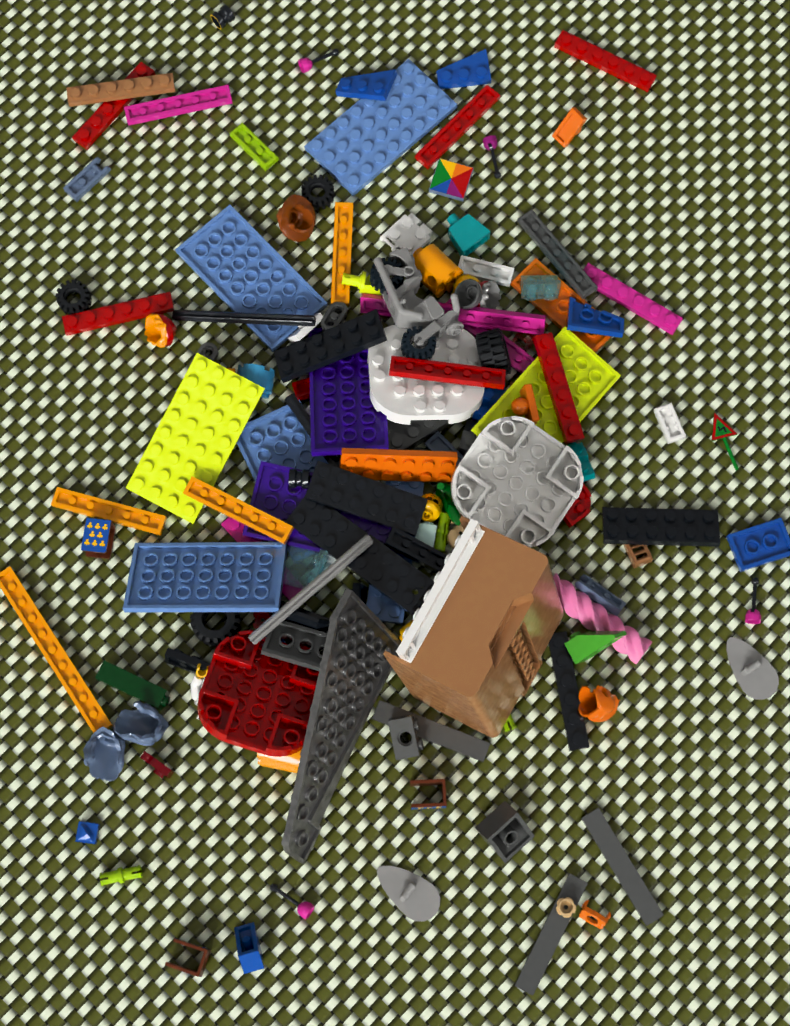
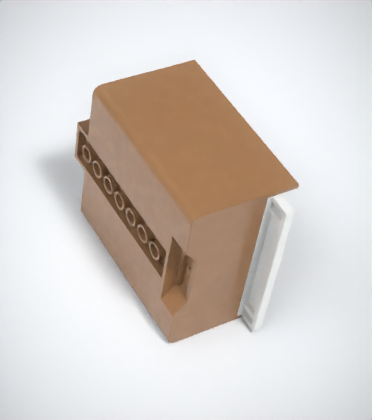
[383,516,564,738]

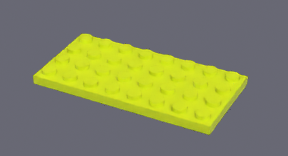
[471,326,621,443]
[126,353,265,524]

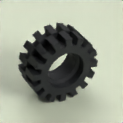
[301,175,335,211]
[56,280,92,315]

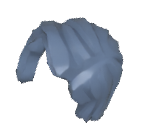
[113,701,169,746]
[83,727,125,781]

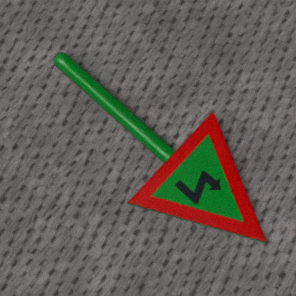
[711,413,739,470]

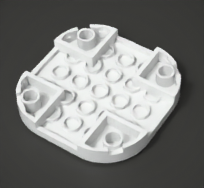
[367,325,485,425]
[451,416,584,548]

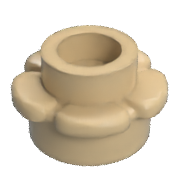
[556,897,576,918]

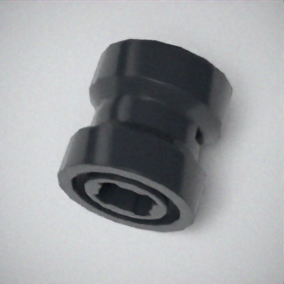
[210,5,235,30]
[289,469,310,489]

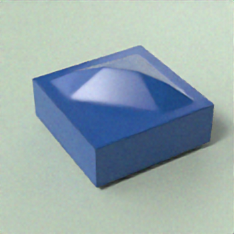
[75,821,100,845]

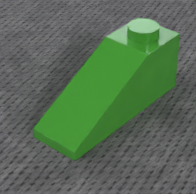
[564,631,627,665]

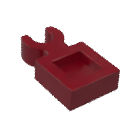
[140,751,174,779]

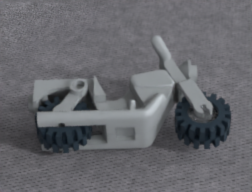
[370,247,464,360]

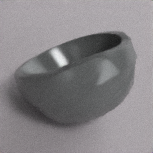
[454,279,483,309]

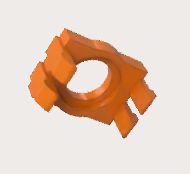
[579,900,611,929]

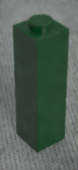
[95,660,170,711]

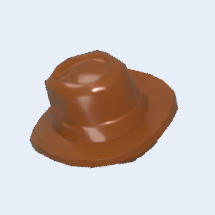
[276,194,316,242]

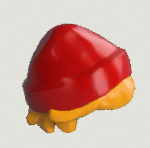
[144,314,177,348]

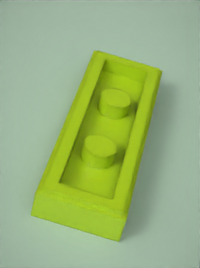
[229,122,279,171]

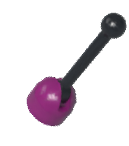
[483,135,501,179]

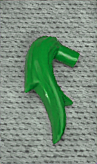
[436,482,461,526]

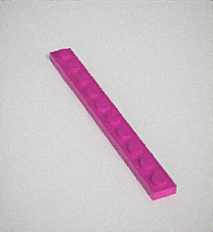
[360,293,546,335]

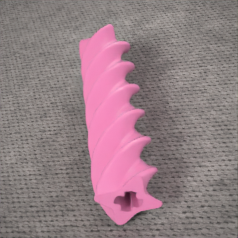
[553,573,652,664]

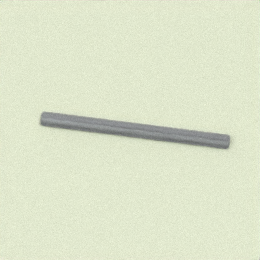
[248,535,373,644]

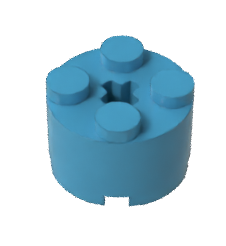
[237,364,276,399]

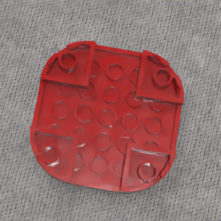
[197,630,319,757]

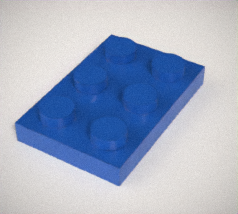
[726,517,790,572]

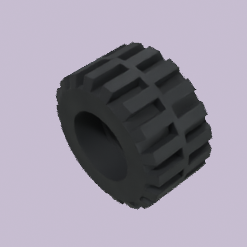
[476,328,511,375]
[190,612,241,647]

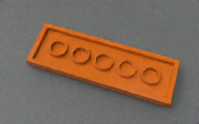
[510,258,612,353]
[339,448,458,483]

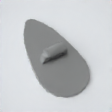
[726,637,779,700]
[377,866,440,922]

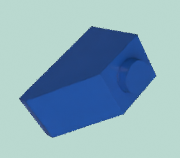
[234,922,264,974]

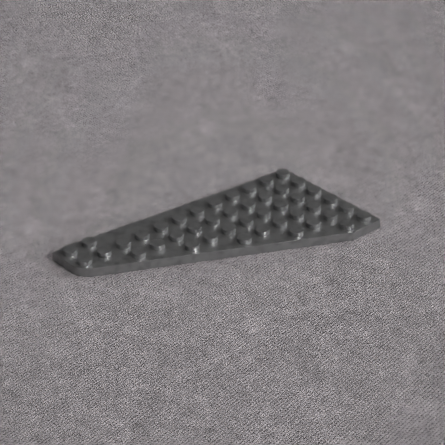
[281,589,401,864]

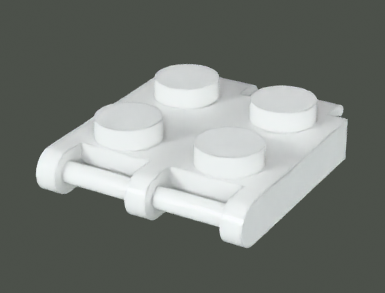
[380,213,433,255]

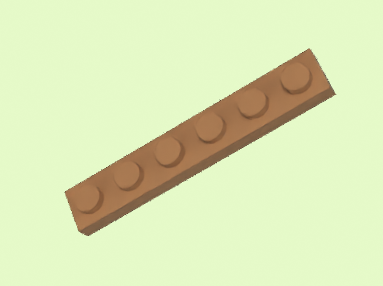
[66,73,175,107]

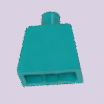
[447,213,490,256]

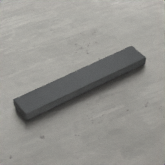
[517,209,598,300]
[372,700,491,762]
[581,808,664,926]
[514,873,588,996]

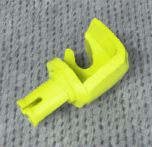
[341,271,390,295]

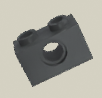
[388,714,424,760]

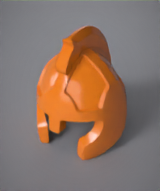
[578,685,620,722]

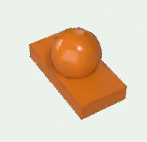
[552,107,587,148]
[511,384,540,424]

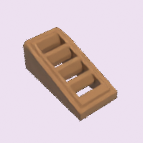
[623,544,653,569]

